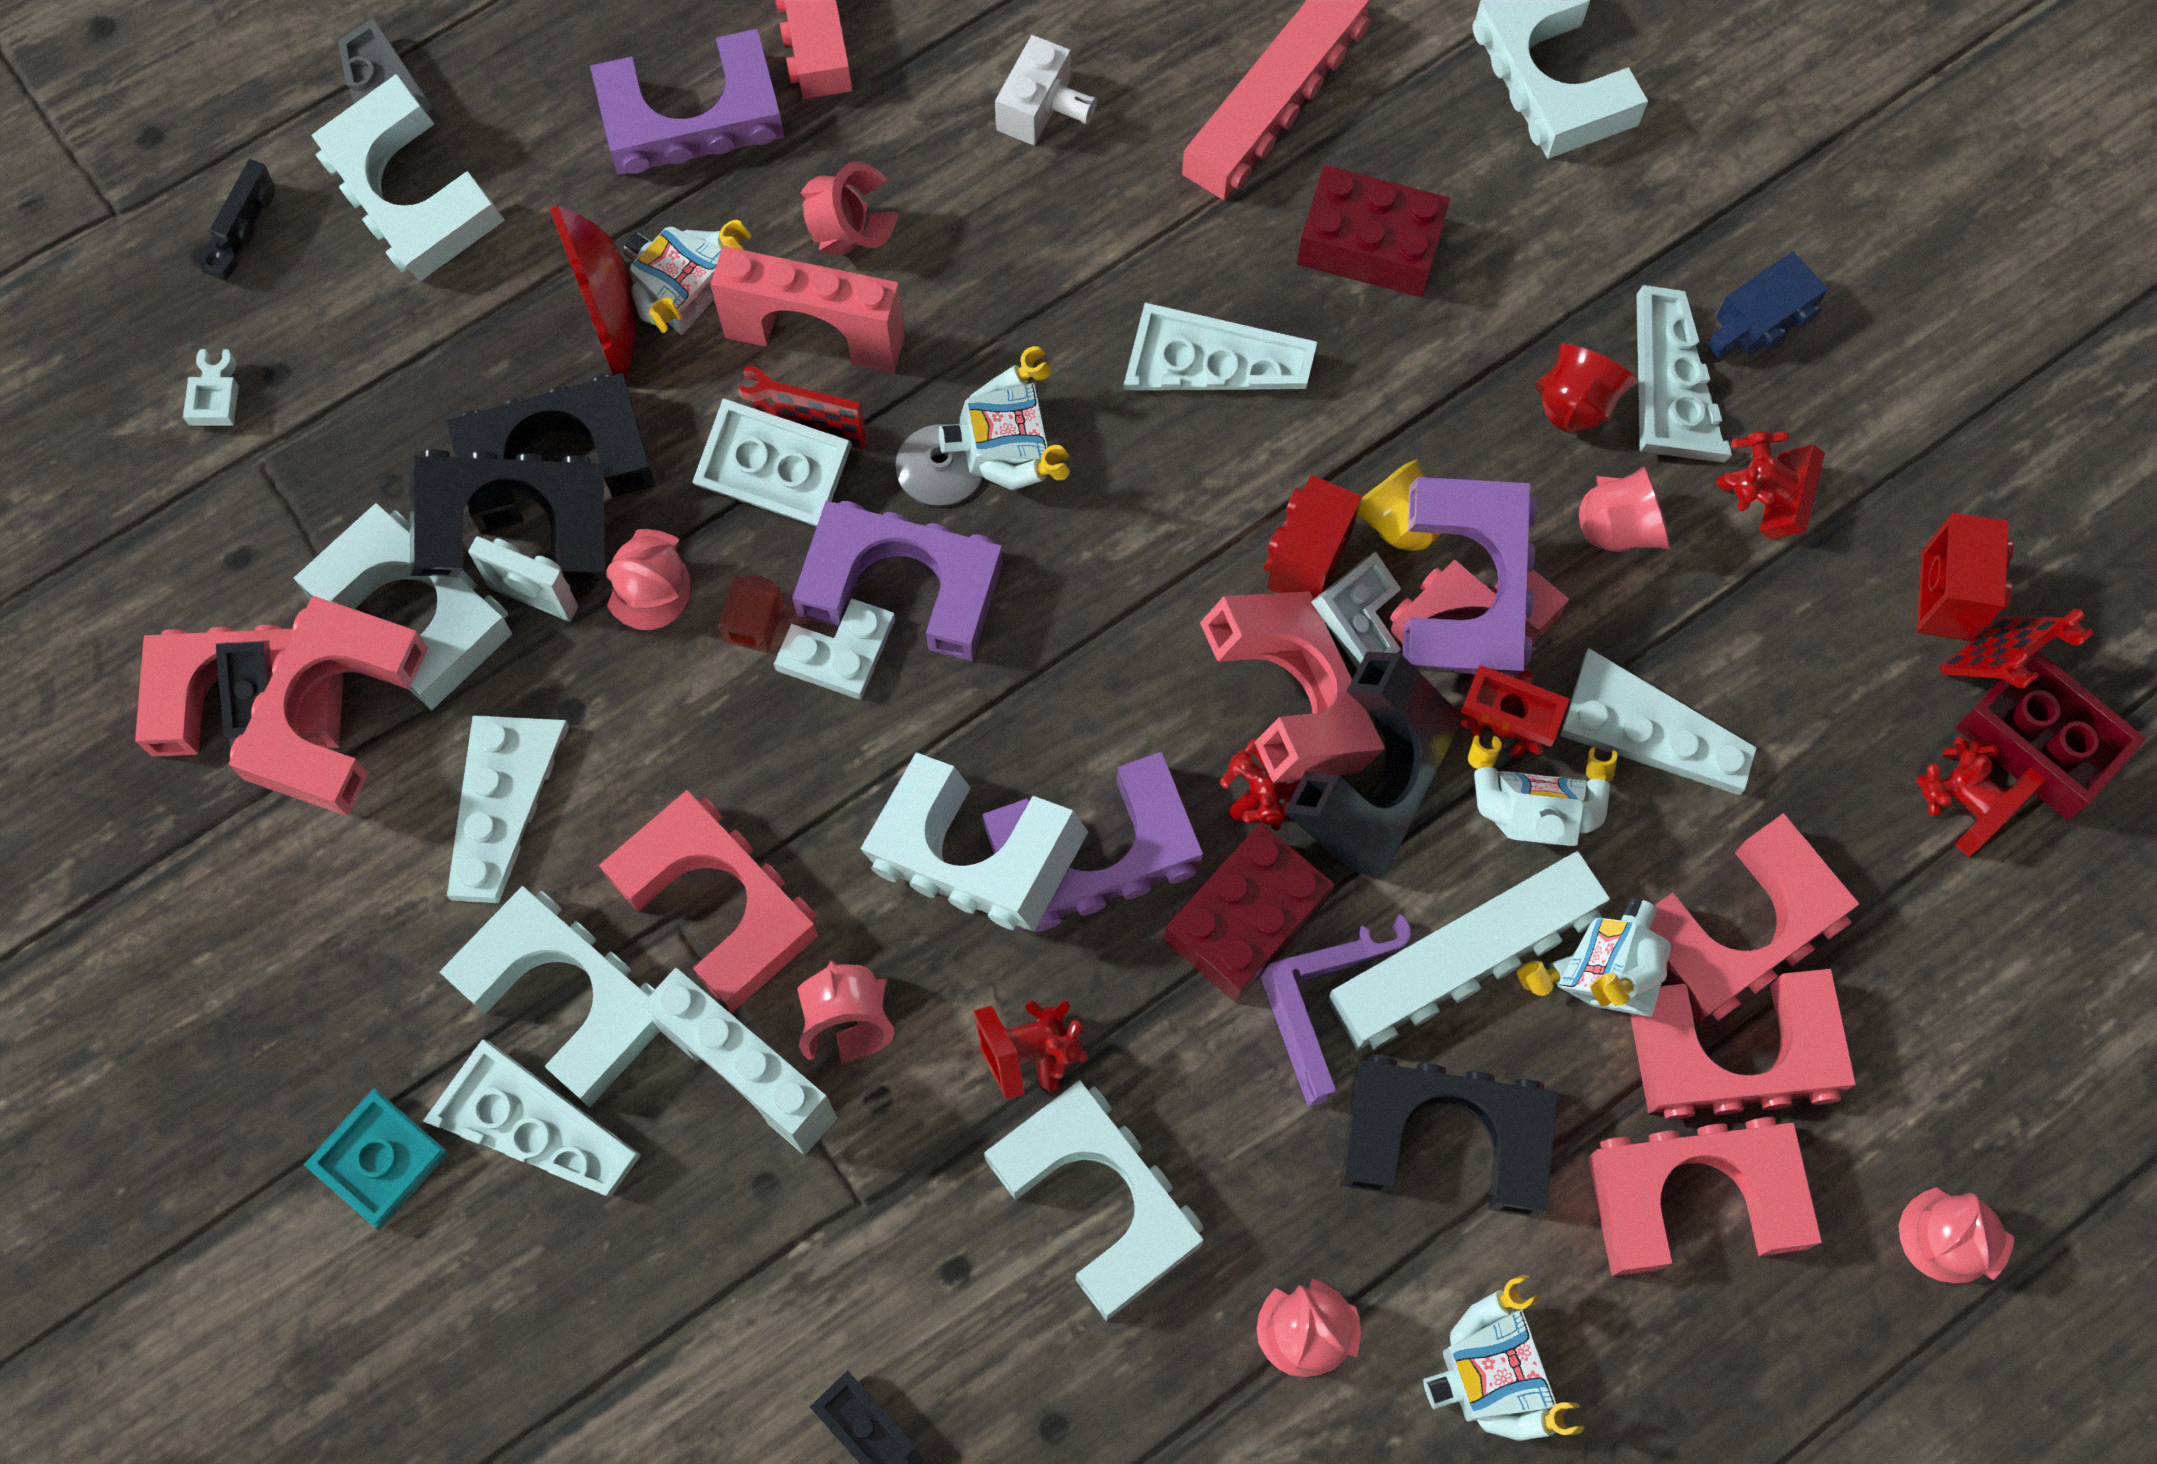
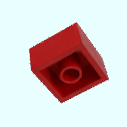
[1264,475,1362,599]
[1917,512,2014,641]

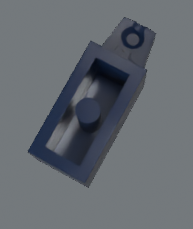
[1707,251,1828,359]

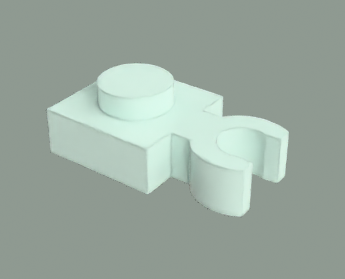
[183,349,239,425]

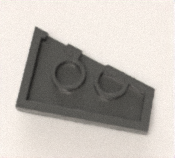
[338,18,439,121]

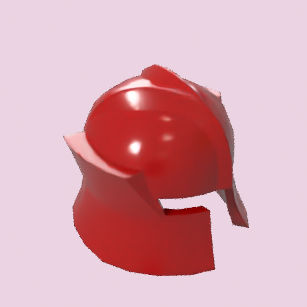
[1535,344,1638,434]

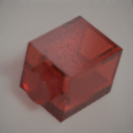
[718,575,784,653]

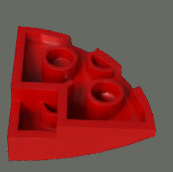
[549,206,636,380]

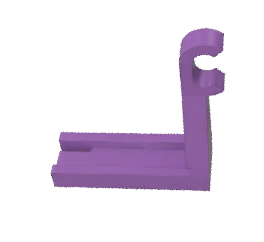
[1261,914,1410,1108]

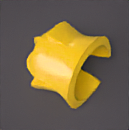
[1357,459,1441,551]

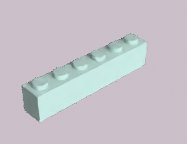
[1327,851,1610,1051]

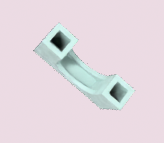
[1473,0,1648,159]
[312,74,505,281]
[294,503,512,711]
[860,752,1088,932]
[440,886,660,1108]
[641,967,837,1156]
[984,1080,1204,1321]

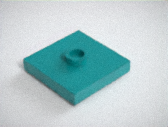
[304,1088,449,1231]

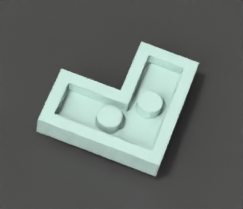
[1311,552,1401,669]
[774,598,895,700]

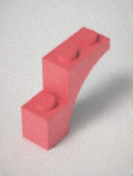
[1390,559,1569,650]

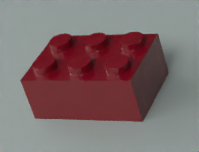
[1296,165,1451,298]
[1955,651,2147,821]
[1164,822,1334,1004]

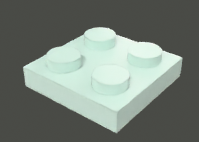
[468,536,578,622]

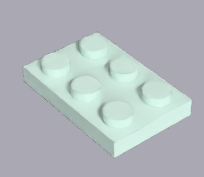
[692,398,852,527]

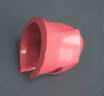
[801,161,898,256]
[1579,466,1670,552]
[606,529,690,630]
[797,961,894,1065]
[1899,1187,2015,1284]
[1256,1279,1361,1377]

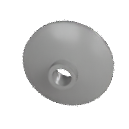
[896,424,984,508]

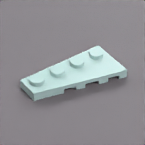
[1637,285,1732,463]
[1124,303,1317,391]
[1560,648,1756,795]
[447,716,569,903]
[423,1040,641,1196]

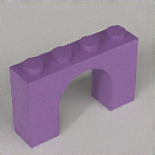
[590,29,784,175]
[1403,477,1537,676]
[792,501,1003,661]
[983,751,1203,932]

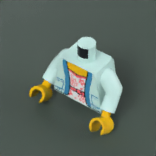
[623,220,752,335]
[939,346,1070,490]
[1468,735,1617,846]
[1517,897,1671,1017]
[1423,1275,1584,1441]

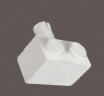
[995,35,1097,146]

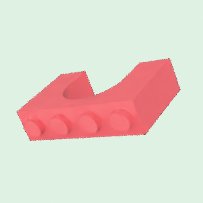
[710,246,905,373]
[1200,591,1385,783]
[228,595,428,816]
[135,625,343,757]
[599,790,818,1014]
[1650,813,1859,1024]
[1630,969,1856,1120]
[1587,1117,1822,1277]

